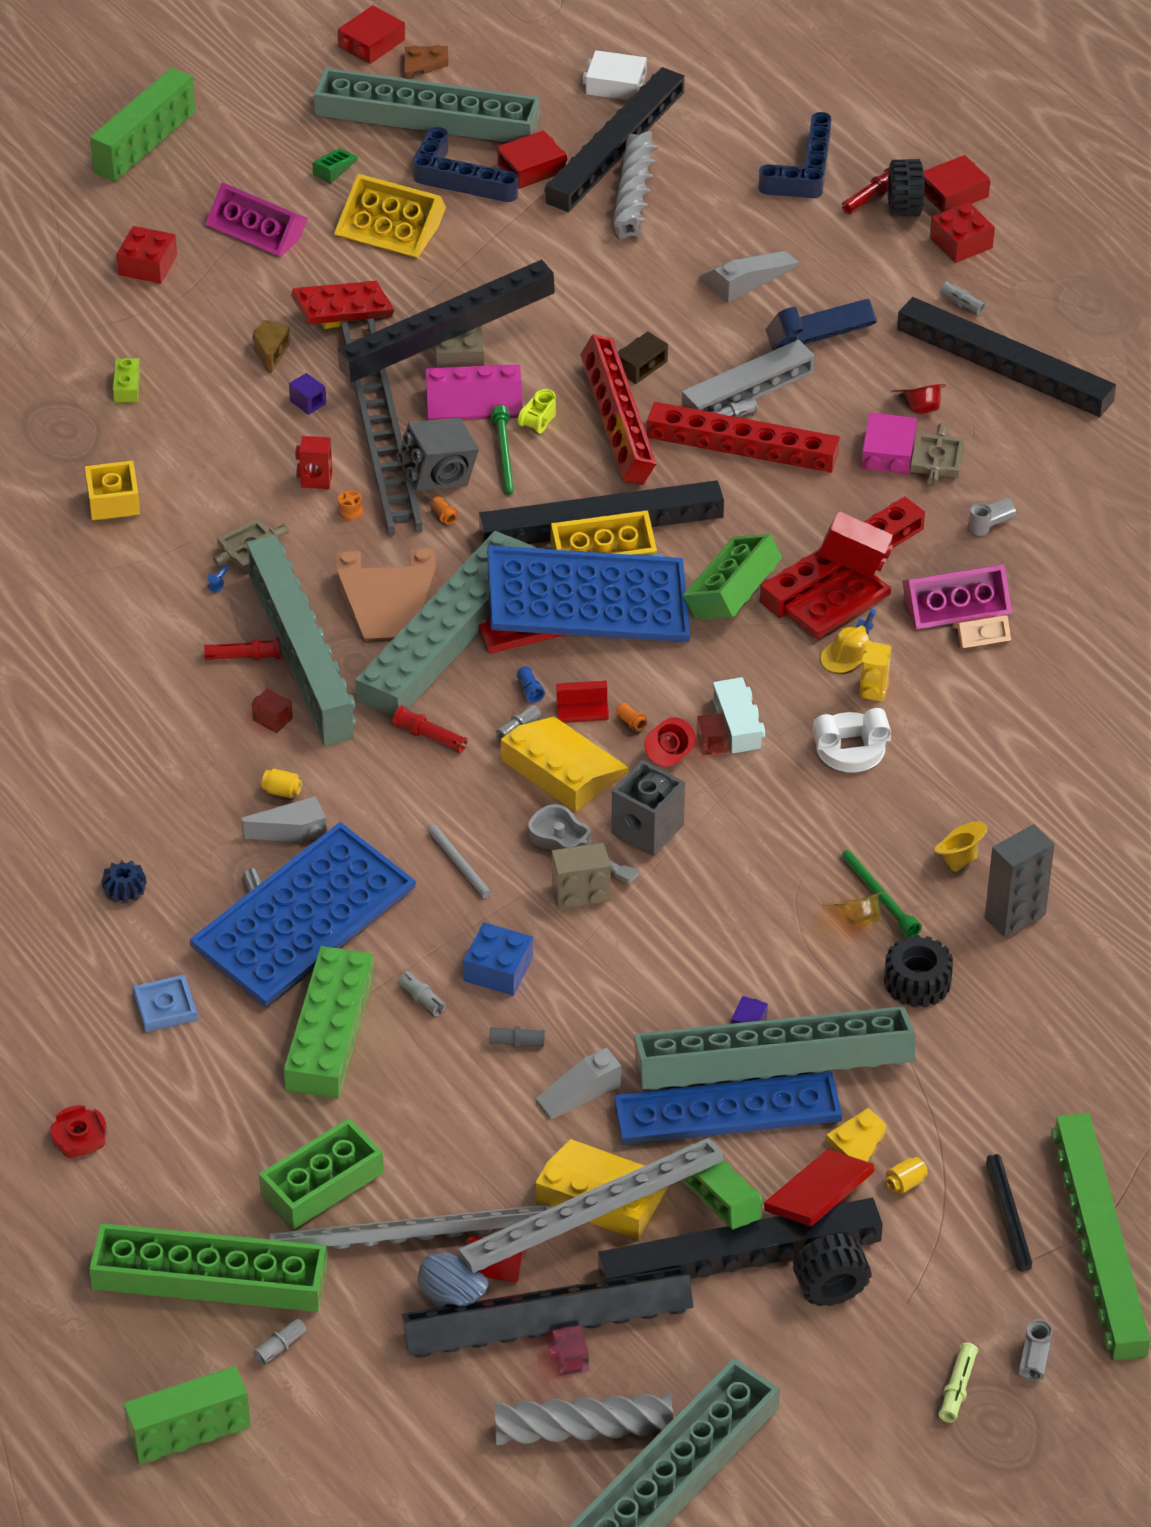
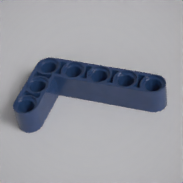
[758,112,831,198]
[413,127,518,202]
[765,299,877,351]

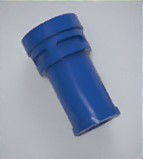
[516,666,545,703]

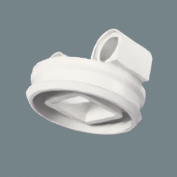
[812,708,891,773]

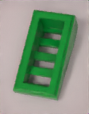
[312,148,358,183]

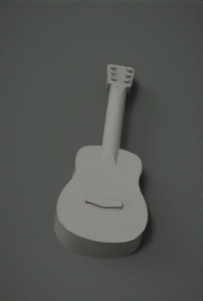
[528,804,639,884]

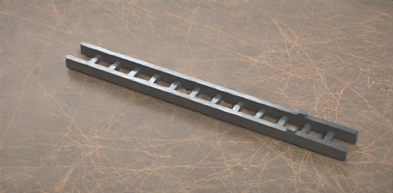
[341,318,422,536]

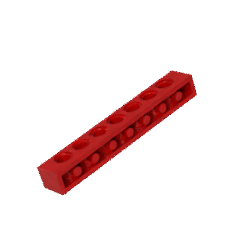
[580,334,656,485]
[646,401,840,473]
[760,496,925,618]

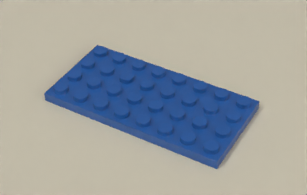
[486,545,690,642]
[190,822,416,1007]

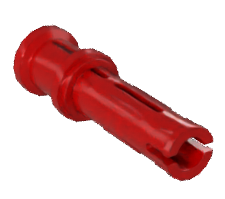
[842,167,889,214]
[204,637,281,661]
[392,705,468,753]

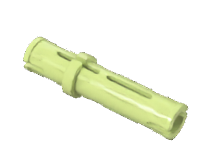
[939,1342,978,1423]

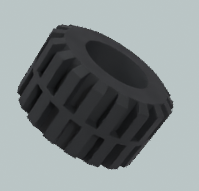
[888,159,924,217]
[884,935,953,1007]
[793,1234,872,1306]

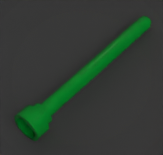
[490,405,514,495]
[842,850,922,938]

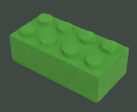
[683,534,782,620]
[259,1118,384,1229]
[123,1366,251,1464]

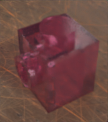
[548,1326,589,1376]

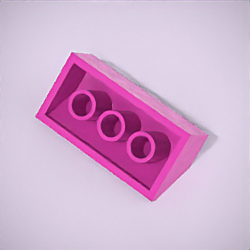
[205,182,308,257]
[425,364,523,420]
[902,564,1012,629]

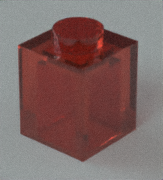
[251,688,293,733]
[697,713,728,756]

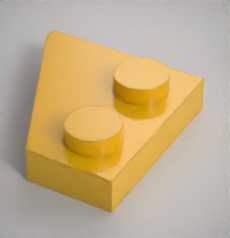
[826,1108,887,1162]

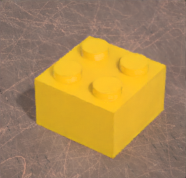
[85,461,141,520]

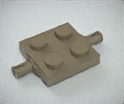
[910,423,965,486]
[213,518,289,573]

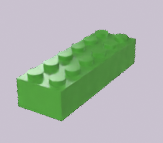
[90,67,196,182]
[284,946,375,1099]

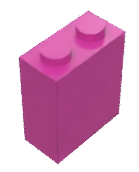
[862,413,917,474]

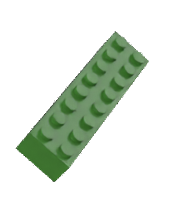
[89,1223,328,1312]

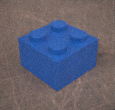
[463,922,533,996]

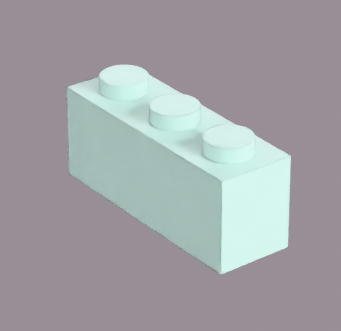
[713,677,765,754]

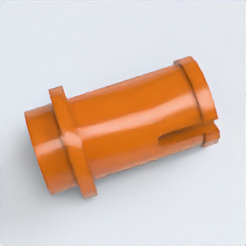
[430,496,458,525]
[616,703,648,732]

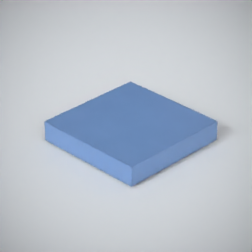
[132,974,198,1032]

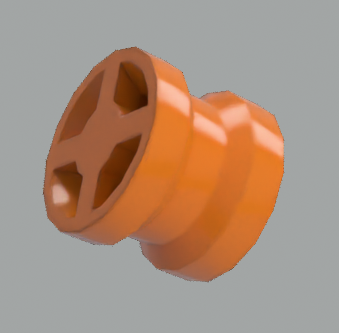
[338,490,363,520]

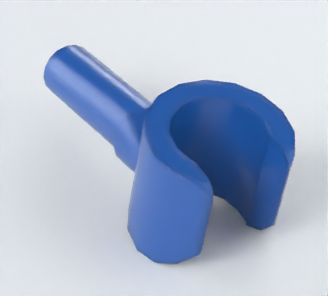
[207,565,229,593]
[856,609,876,635]

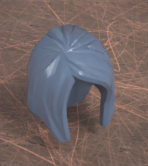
[417,1253,489,1308]

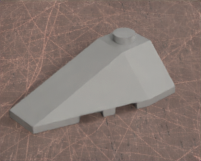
[699,251,800,303]

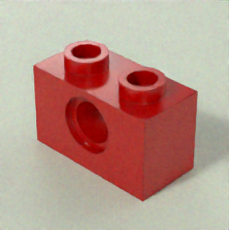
[295,436,333,489]

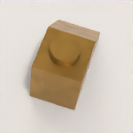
[252,319,290,373]

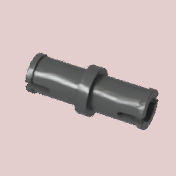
[489,1026,545,1048]

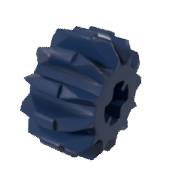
[101,859,147,904]

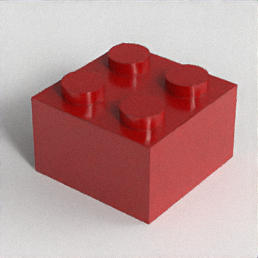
[930,202,995,263]
[116,226,177,284]

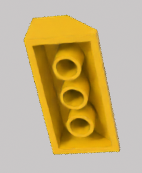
[550,511,657,556]

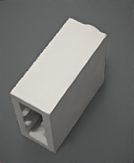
[583,50,647,100]

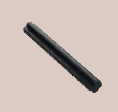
[986,1154,1033,1272]

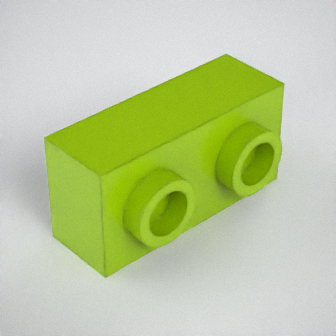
[113,358,140,403]

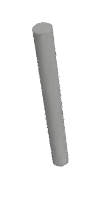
[428,824,492,899]

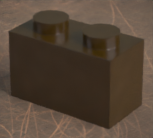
[618,331,668,384]

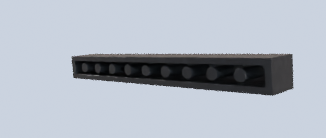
[544,67,685,213]
[337,259,555,383]
[897,297,1116,417]
[479,480,724,544]
[598,1197,883,1280]
[401,1267,694,1357]

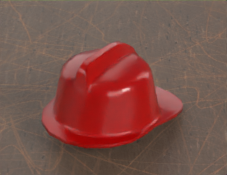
[891,384,946,414]
[644,717,696,767]

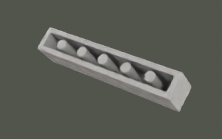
[682,339,815,412]

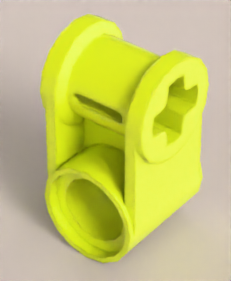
[518,389,556,434]

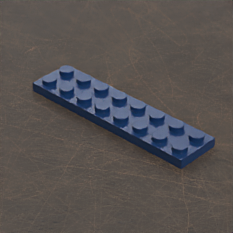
[614,1072,842,1145]

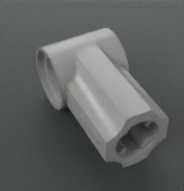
[968,498,1016,536]
[1019,1319,1052,1382]

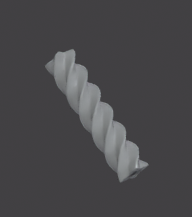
[613,131,658,240]
[494,1392,673,1446]

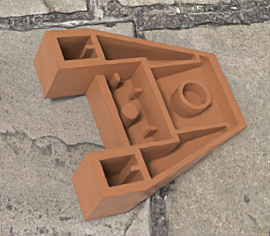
[336,548,437,642]

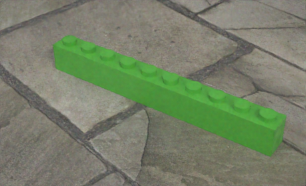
[1051,1113,1150,1361]

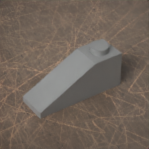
[241,796,327,843]
[536,1047,621,1120]

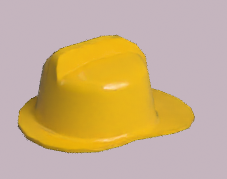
[820,625,871,674]
[934,821,988,872]

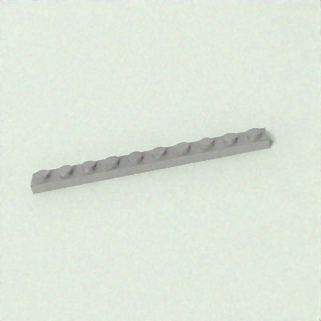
[458,1138,724,1273]
[269,1204,552,1249]

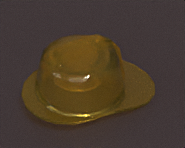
[822,891,884,927]

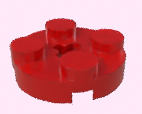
[50,1105,107,1158]

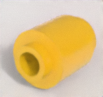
[262,768,302,799]
[885,1157,928,1195]

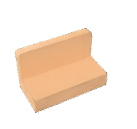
[953,615,1011,648]

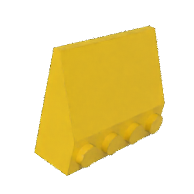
[334,174,446,259]
[501,717,629,812]
[535,1139,668,1241]

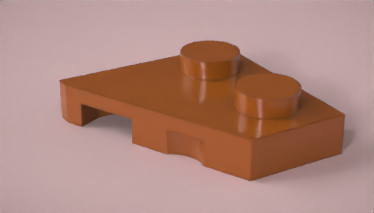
[405,45,448,79]

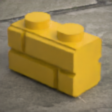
[859,642,892,701]

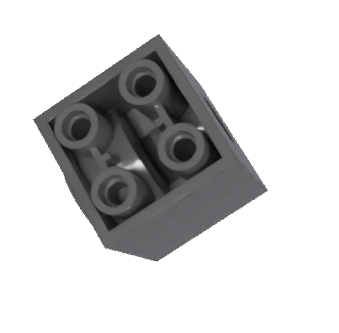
[397,417,479,491]
[611,760,685,856]

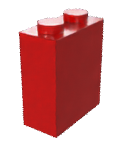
[338,5,405,64]
[497,130,568,189]
[924,155,991,212]
[817,511,893,579]

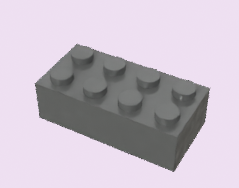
[985,824,1055,937]

